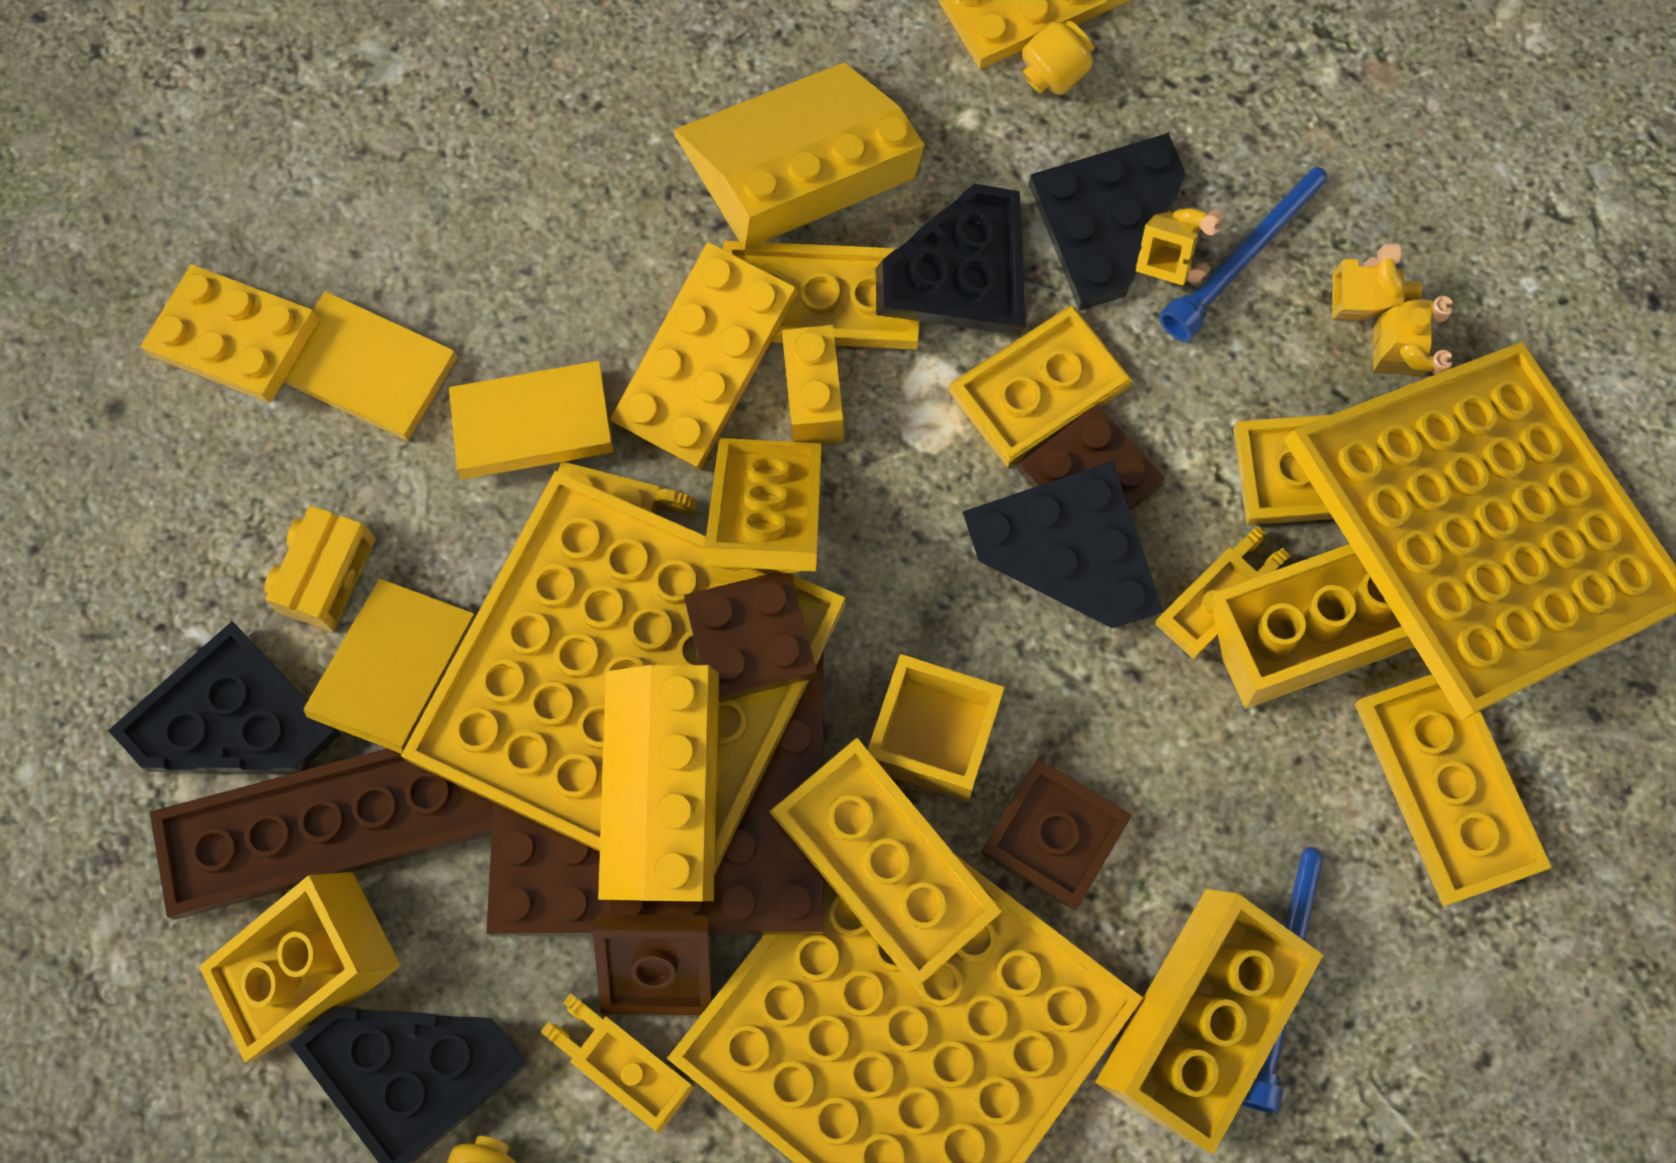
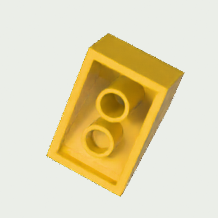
[199,872,401,1063]

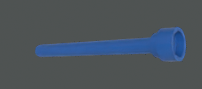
[1159,167,1327,342]
[1241,847,1323,1114]

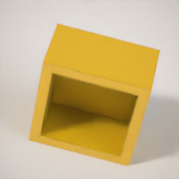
[868,654,1005,803]

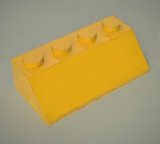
[1210,544,1414,709]
[598,665,719,901]
[1095,889,1324,1155]

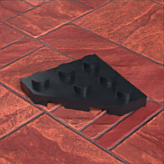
[1029,133,1186,311]
[875,184,1026,335]
[963,461,1164,629]
[108,621,340,772]
[289,1006,530,1163]

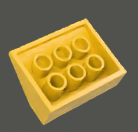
[674,62,925,250]

